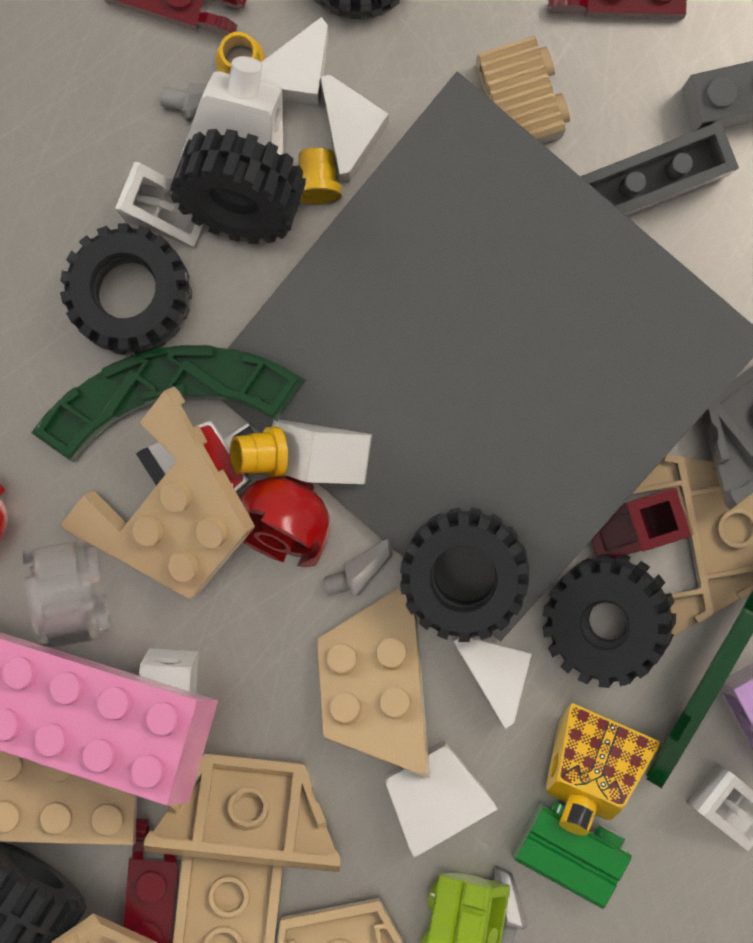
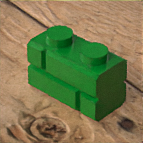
[511,800,632,909]

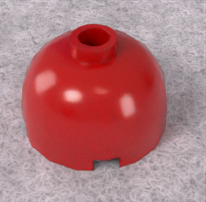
[239,476,331,567]

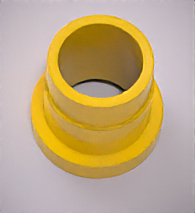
[216,32,265,74]
[298,148,342,205]
[230,426,288,477]

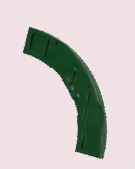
[31,345,306,462]
[646,590,753,789]

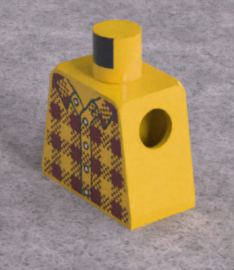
[546,703,660,836]

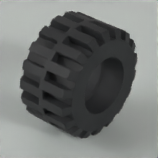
[60,223,192,355]
[400,508,529,642]
[0,842,87,943]

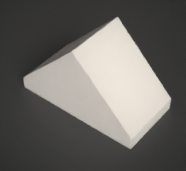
[260,17,329,105]
[320,75,389,183]
[115,162,203,247]
[272,419,372,484]
[452,637,532,729]
[686,763,753,851]

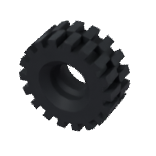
[170,129,306,244]
[542,553,676,688]

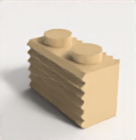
[476,35,570,144]

